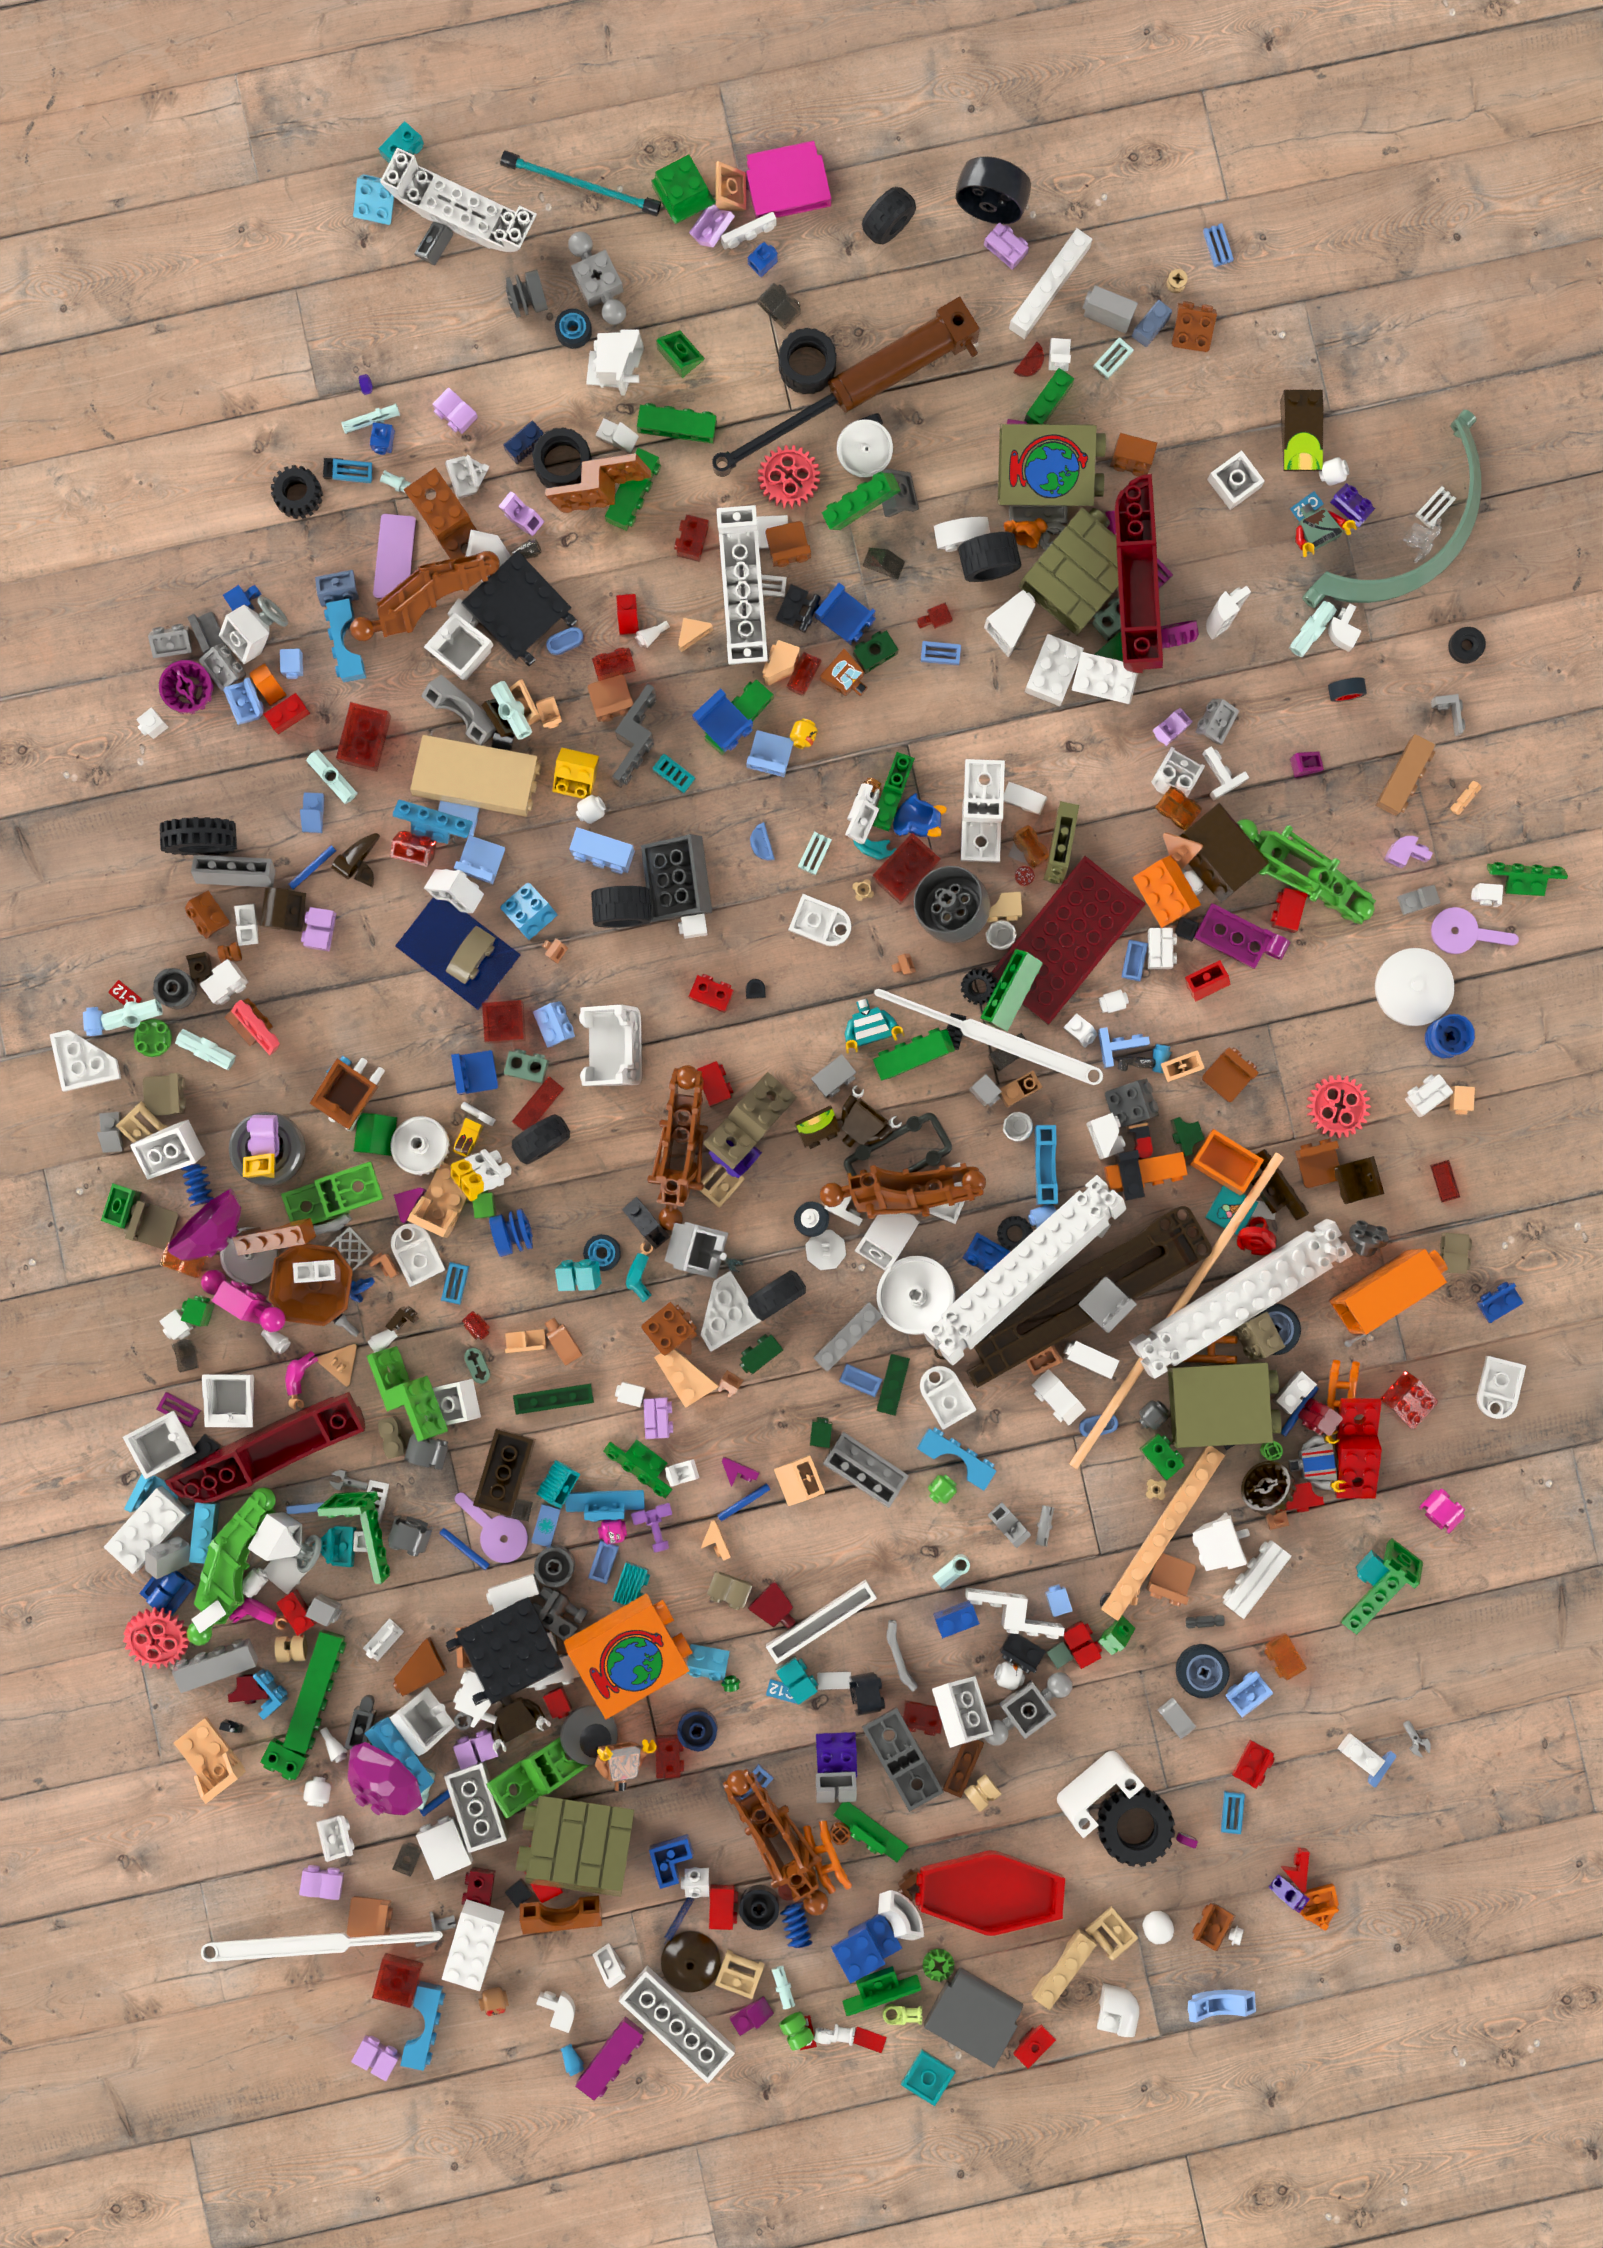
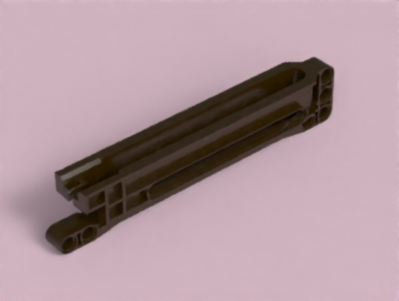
[933,1206,1212,1388]

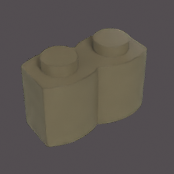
[1440,1233,1472,1274]
[378,1416,407,1459]
[707,1571,753,1610]

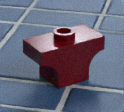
[228,1673,270,1704]

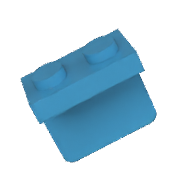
[500,883,558,940]

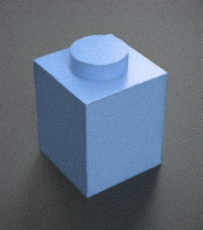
[280,649,303,679]
[1045,1584,1073,1617]

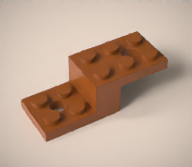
[545,453,651,513]
[404,467,478,559]

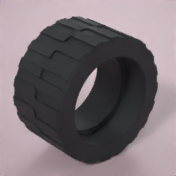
[779,328,837,394]
[532,427,592,488]
[958,531,1022,582]
[591,886,652,928]

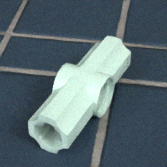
[1289,601,1337,657]
[490,681,532,740]
[306,749,358,804]
[101,999,163,1030]
[175,1029,236,1070]

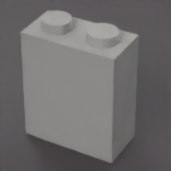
[1082,285,1138,334]

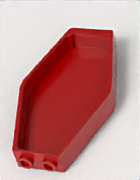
[915,1850,1065,1936]

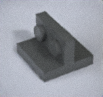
[882,469,919,517]

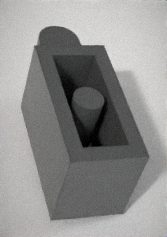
[344,1695,377,1750]

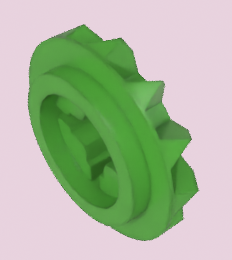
[923,1949,955,1982]

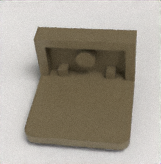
[143,1073,186,1116]
[124,1201,179,1250]
[1234,1312,1285,1360]

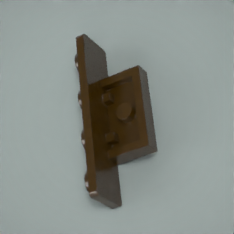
[1251,1149,1309,1220]

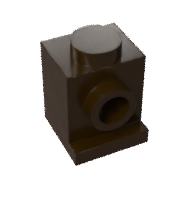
[186,952,213,983]

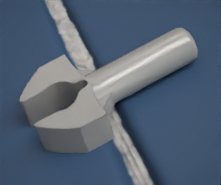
[329,1469,368,1491]
[1403,1721,1431,1757]

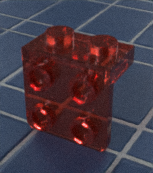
[1380,1371,1438,1429]

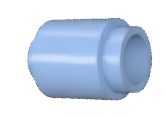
[83,1007,104,1036]
[1028,1204,1056,1229]

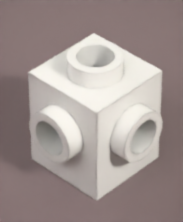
[681,1867,709,1898]

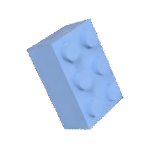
[569,827,635,875]

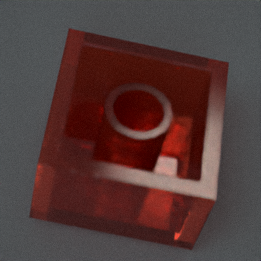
[482,1000,526,1044]
[372,1953,424,2008]

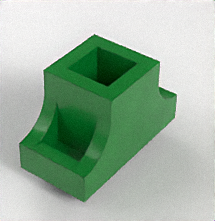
[1098,1615,1136,1655]

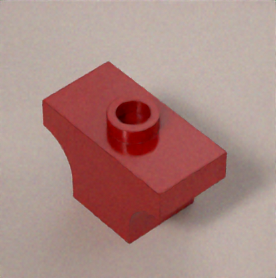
[1280,1482,1324,1513]
[1013,2024,1056,2069]

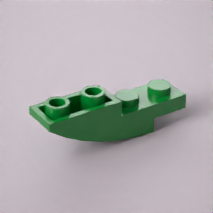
[872,752,915,832]

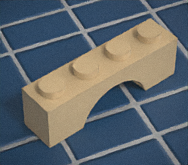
[944,892,1022,923]
[1031,1928,1097,2011]

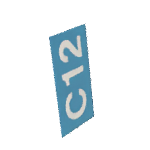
[1290,491,1324,522]
[766,1679,796,1704]

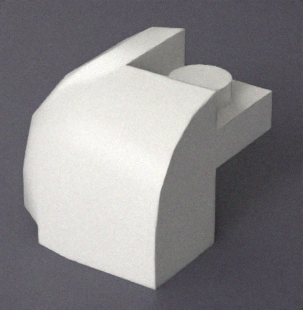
[1097,1983,1139,2037]

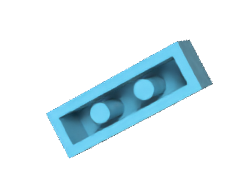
[189,1502,220,1564]

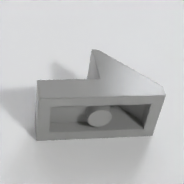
[1397,885,1440,915]
[97,1112,123,1153]

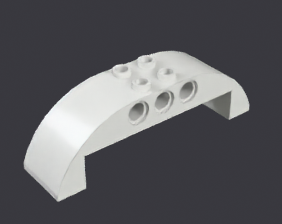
[716,505,768,665]

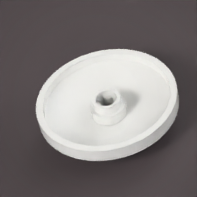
[1375,948,1454,1026]
[877,1256,955,1335]

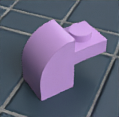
[499,491,545,536]
[1153,708,1193,746]
[1384,836,1433,868]

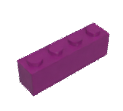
[575,2016,644,2101]

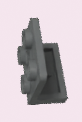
[1105,1078,1159,1128]

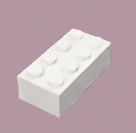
[104,1486,192,1574]
[444,1761,509,1853]
[442,1899,505,1991]

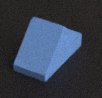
[300,793,324,833]

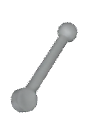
[1344,1326,1381,1347]

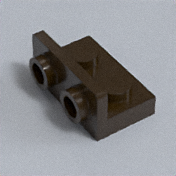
[481,699,515,737]
[385,1306,419,1331]

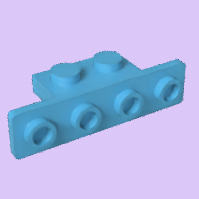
[393,800,473,844]
[565,1490,645,1522]

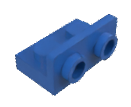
[962,1233,1011,1274]
[1477,1282,1524,1323]

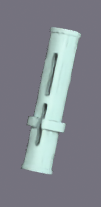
[341,403,400,434]

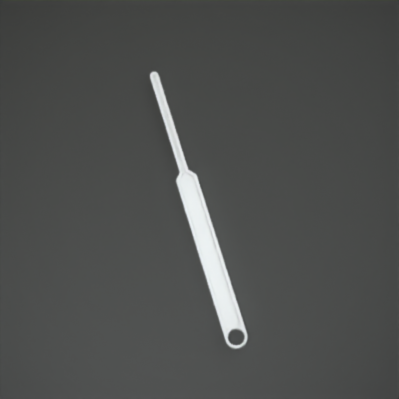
[874,989,1103,1085]
[201,1931,443,1962]

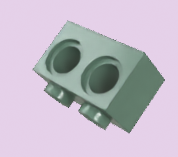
[1092,597,1121,641]
[503,1049,549,1084]

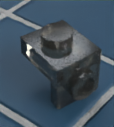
[172,1339,199,1373]

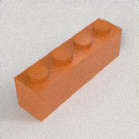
[1104,1152,1188,1193]

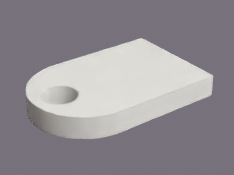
[788,894,851,946]
[391,1224,446,1287]
[1477,1356,1526,1419]
[920,1366,976,1430]

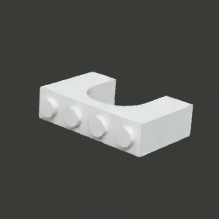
[486,1573,559,1651]

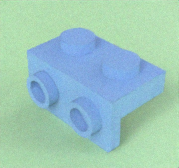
[223,678,264,725]
[533,1001,575,1048]
[1225,1671,1273,1718]

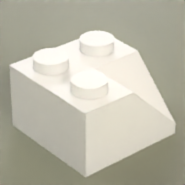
[1207,451,1265,510]
[1086,1113,1125,1160]

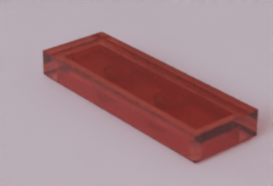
[512,1076,564,1131]

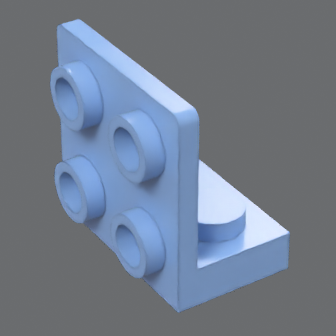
[746,730,793,777]
[454,836,505,884]

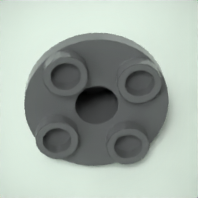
[1349,1220,1389,1257]

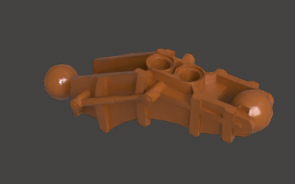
[350,551,500,641]
[647,1065,708,1231]
[820,1163,986,1219]
[723,1769,828,1916]

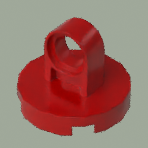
[1236,1216,1277,1255]

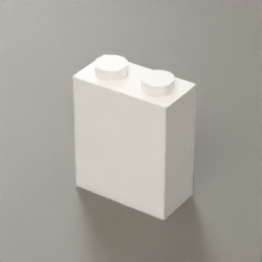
[1063,1340,1119,1379]
[416,1815,473,1880]

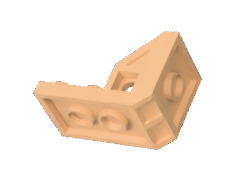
[407,1163,468,1238]
[174,1717,246,1804]

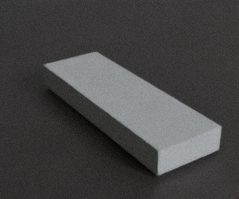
[1009,505,1067,524]

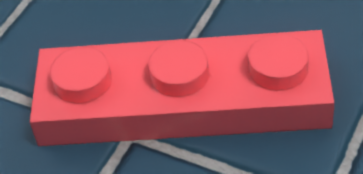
[231,1000,280,1055]

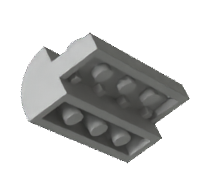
[823,1432,909,1508]

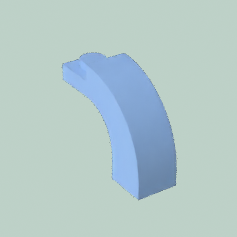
[1188,1990,1256,2022]

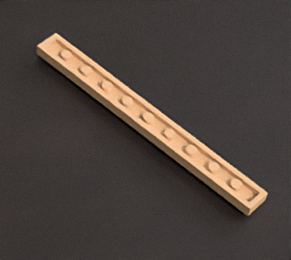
[1101,1446,1225,1621]

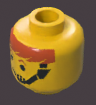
[789,718,818,749]

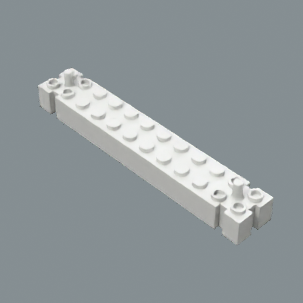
[923,1175,1126,1365]
[1129,1219,1353,1379]

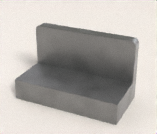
[187,612,227,654]

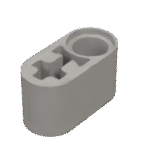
[1157,1697,1196,1739]

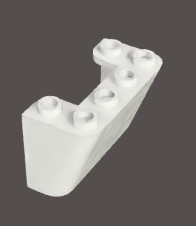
[1057,1751,1144,1838]

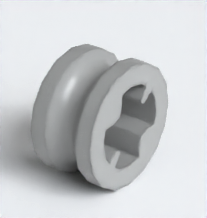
[454,1712,473,1730]

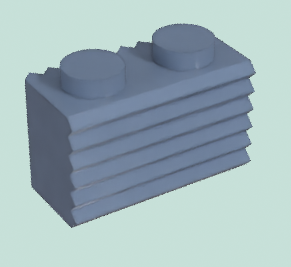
[1132,300,1172,347]

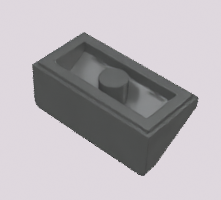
[414,222,453,265]

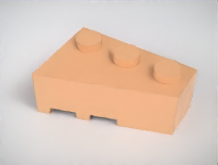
[654,1349,719,1408]

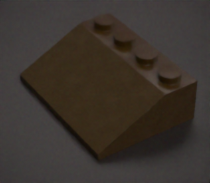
[1179,803,1270,903]

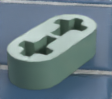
[464,1348,491,1384]

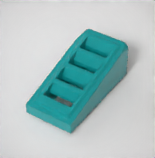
[652,754,696,793]

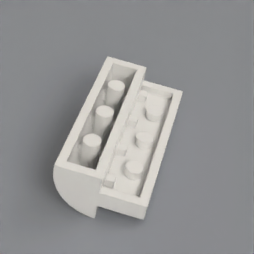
[1206,586,1251,640]

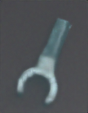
[723,1257,743,1272]

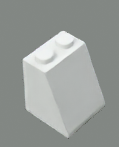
[984,590,1035,657]
[855,1213,920,1271]

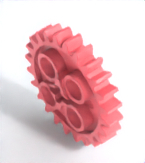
[758,445,820,509]
[1306,1075,1371,1138]
[123,1607,189,1669]

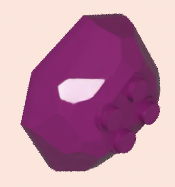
[168,1188,241,1261]
[347,1742,423,1815]

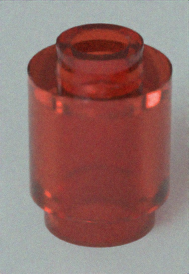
[462,1311,490,1340]

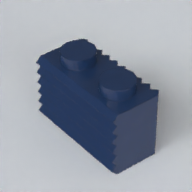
[503,420,544,464]

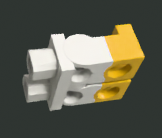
[451,1149,511,1201]

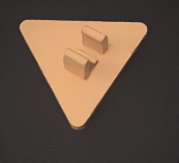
[317,1344,357,1387]

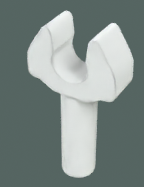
[461,1102,496,1126]

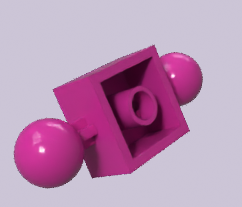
[201,1270,286,1332]

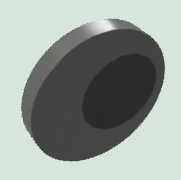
[560,1705,618,1765]

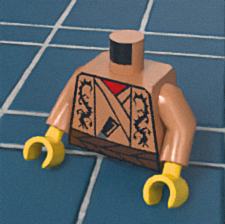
[595,1739,657,1791]

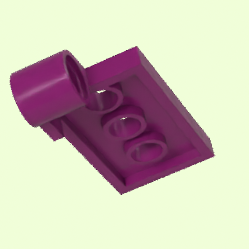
[1194,903,1291,969]

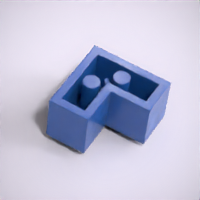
[649,1834,694,1889]

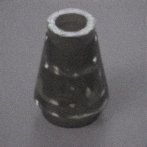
[511,539,542,559]

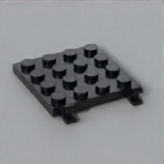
[446,1597,564,1706]

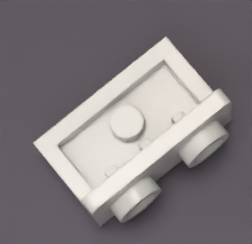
[316,1815,354,1862]

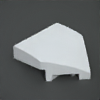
[445,454,489,499]

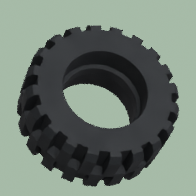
[1096,1785,1175,1867]

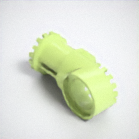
[882,2004,922,2025]

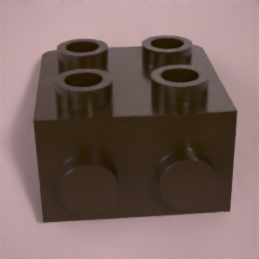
[1334,1156,1385,1204]

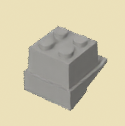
[665,1222,728,1278]

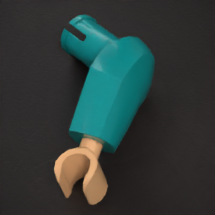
[625,1242,653,1303]

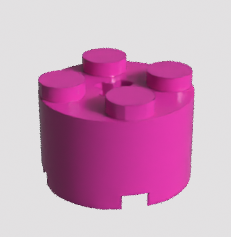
[1419,1488,1465,1534]

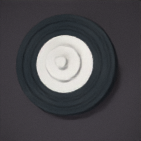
[794,1201,829,1237]

